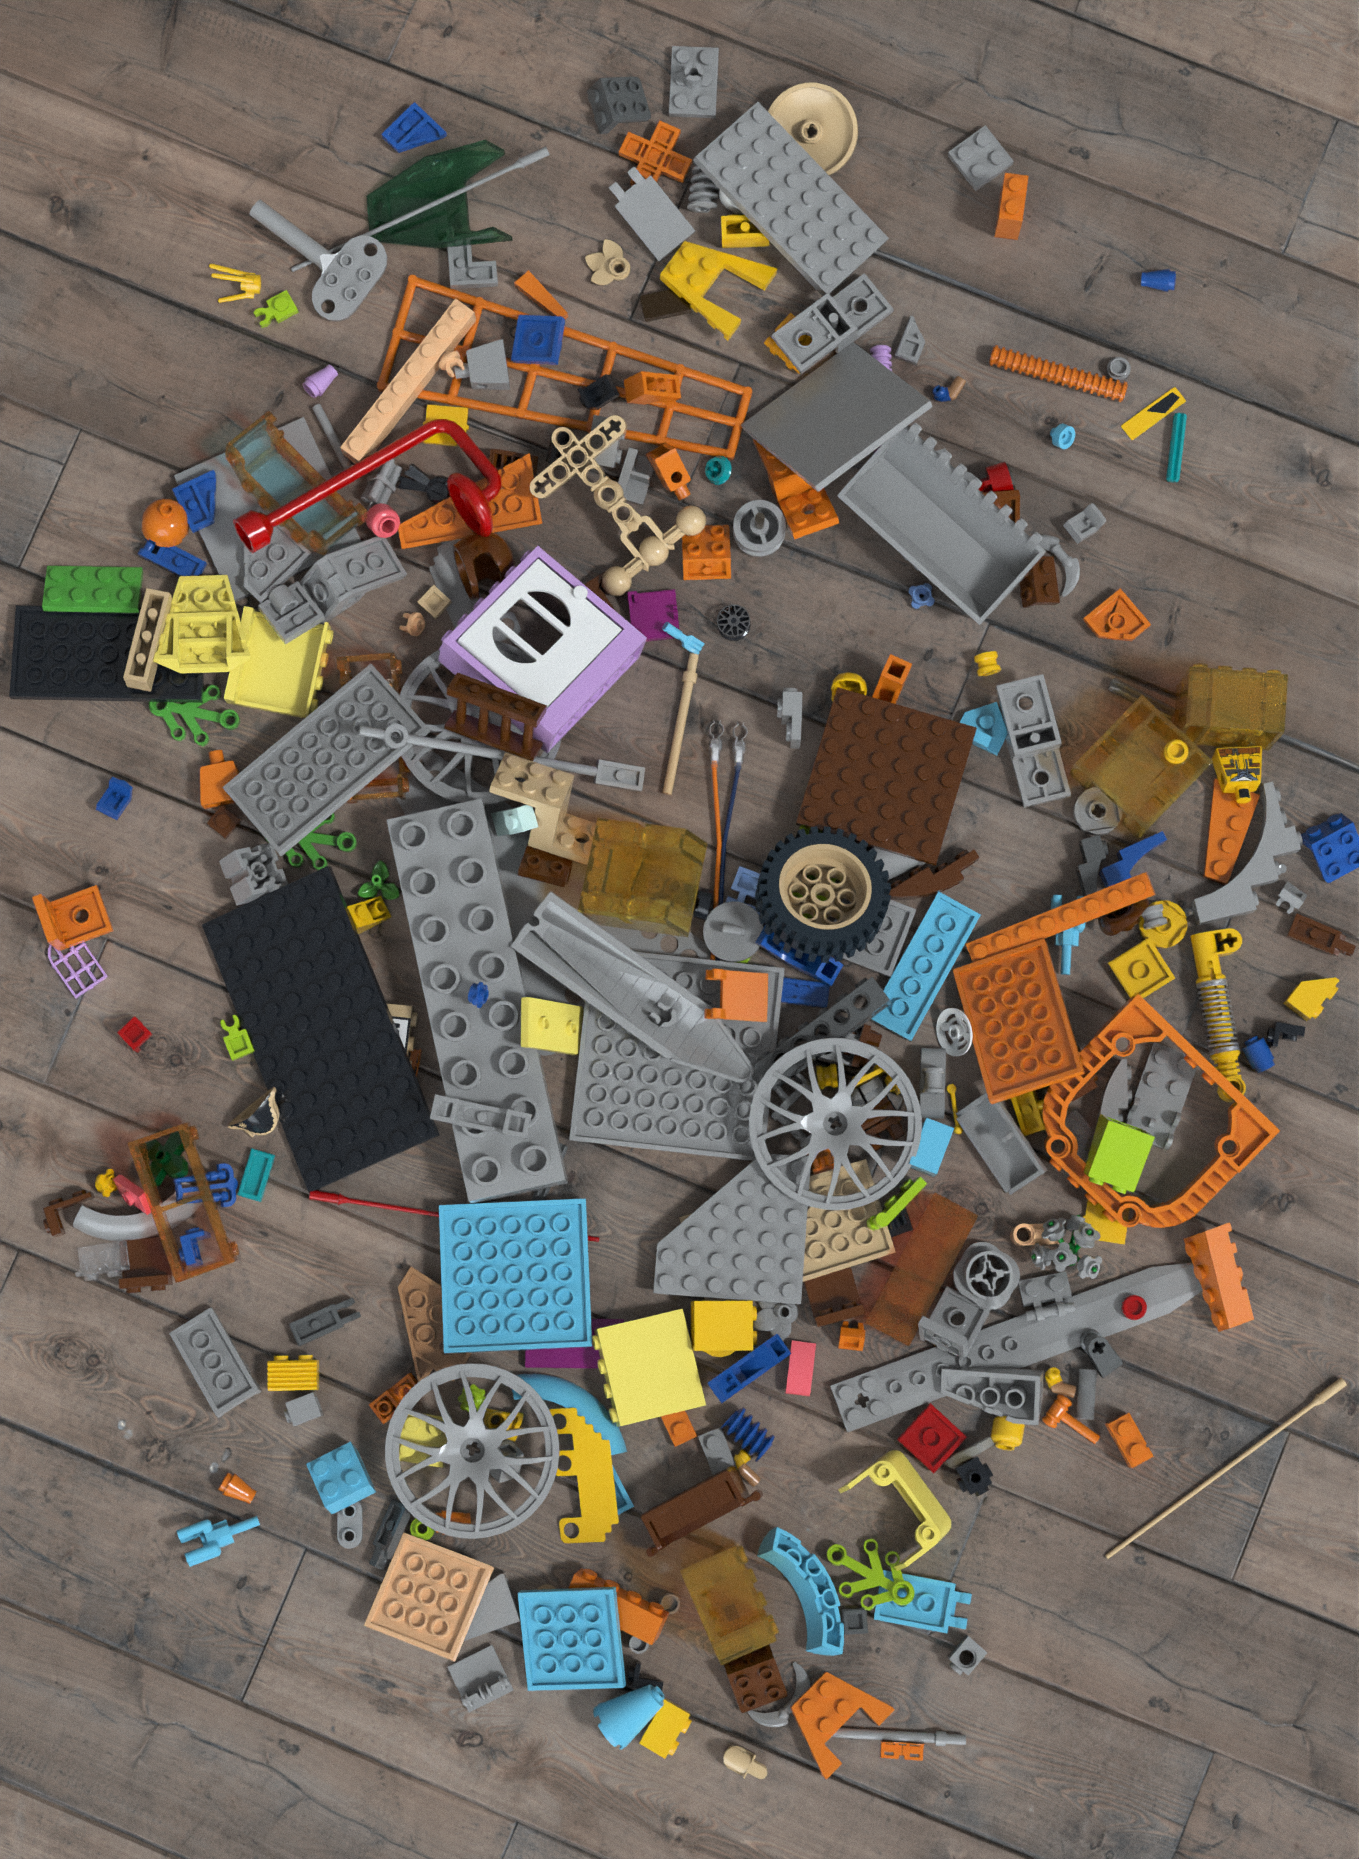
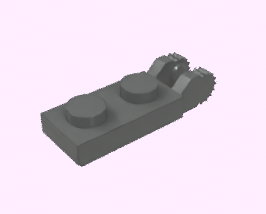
[289,1298,361,1347]

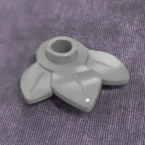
[753,1301,798,1341]

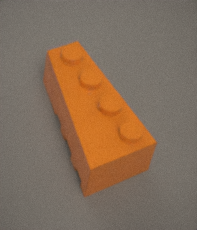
[1184,1222,1254,1332]

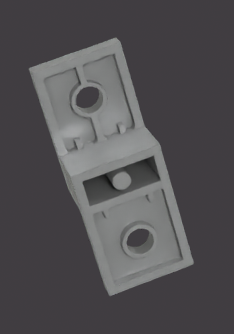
[772,273,894,374]
[996,674,1071,808]

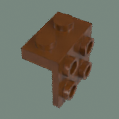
[119,1236,173,1294]

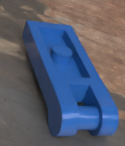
[137,539,207,576]

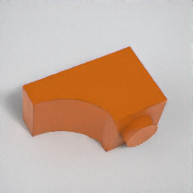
[624,371,681,405]

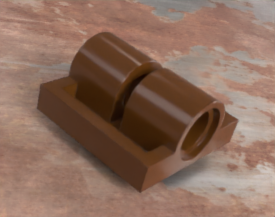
[518,844,573,887]

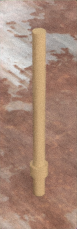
[662,653,699,795]

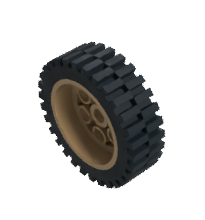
[755,826,891,963]

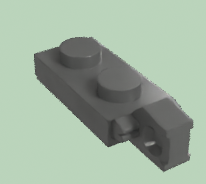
[369,1499,411,1570]

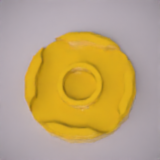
[1139,900,1188,949]

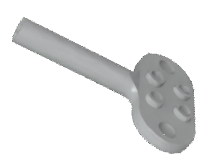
[249,199,388,322]

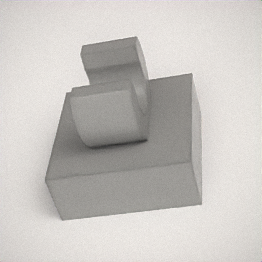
[1276,881,1307,914]

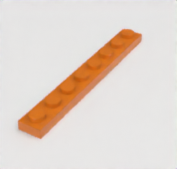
[966,872,1156,962]

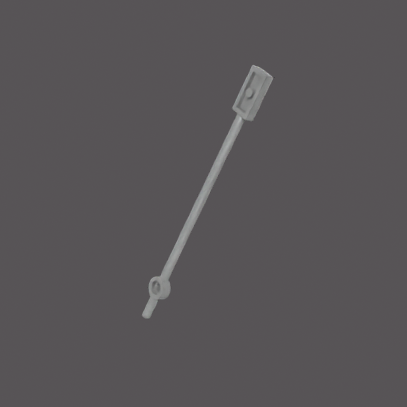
[358,724,645,792]

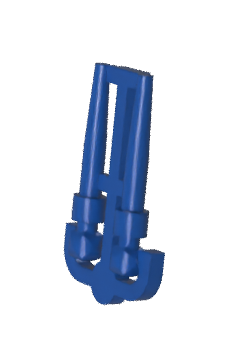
[173,1163,238,1207]

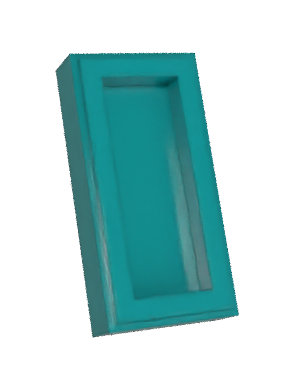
[237,1148,275,1202]

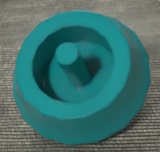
[705,456,732,485]

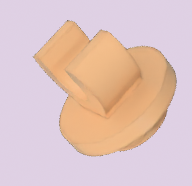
[439,351,465,378]
[399,612,425,636]

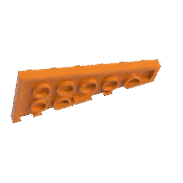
[398,453,543,549]

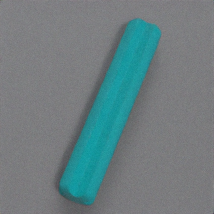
[1166,413,1187,483]

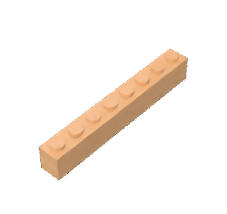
[340,298,476,464]

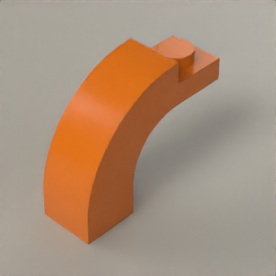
[872,654,912,704]

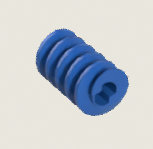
[720,1408,775,1462]

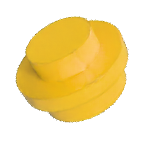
[1163,739,1188,764]

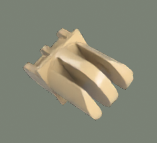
[723,1745,767,1779]

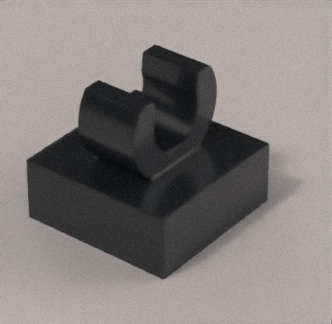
[887,1207,913,1238]

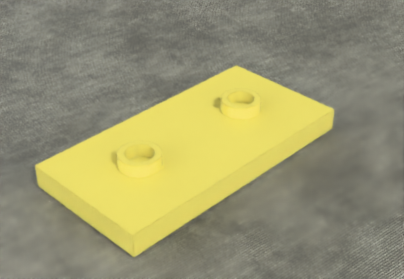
[521,997,583,1056]

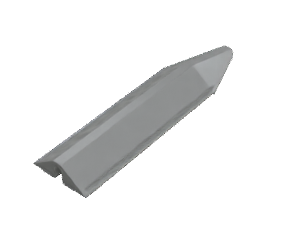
[510,891,754,1083]

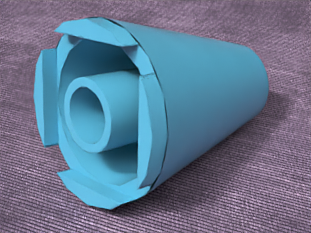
[593,1684,665,1750]

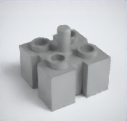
[219,843,288,905]

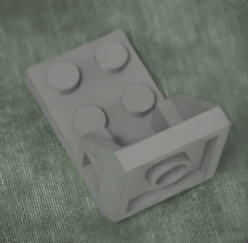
[299,536,407,624]

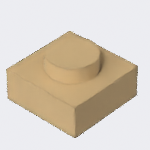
[418,585,452,620]

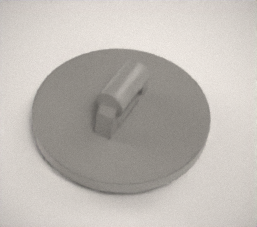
[703,902,764,962]

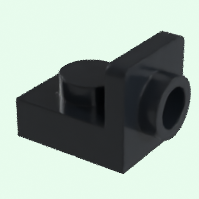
[1266,1022,1305,1049]

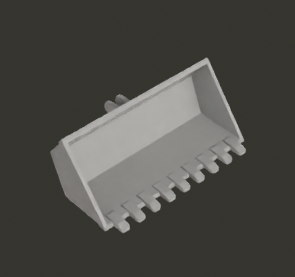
[837,423,1046,625]

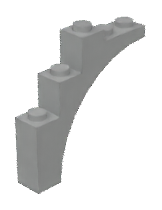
[1191,782,1303,926]

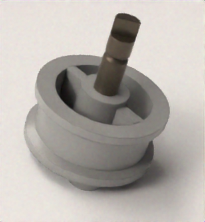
[733,500,786,557]

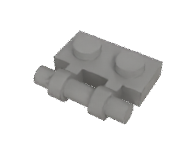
[1018,1271,1076,1322]

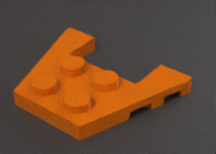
[790,1672,895,1780]

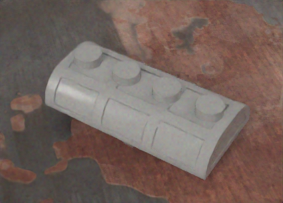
[956,1092,1048,1195]

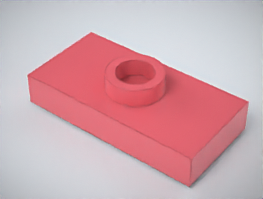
[113,1174,154,1215]

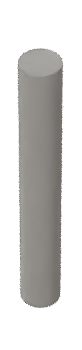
[312,404,352,470]

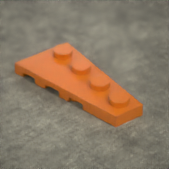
[1203,778,1260,885]

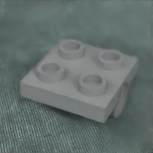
[258,581,325,644]

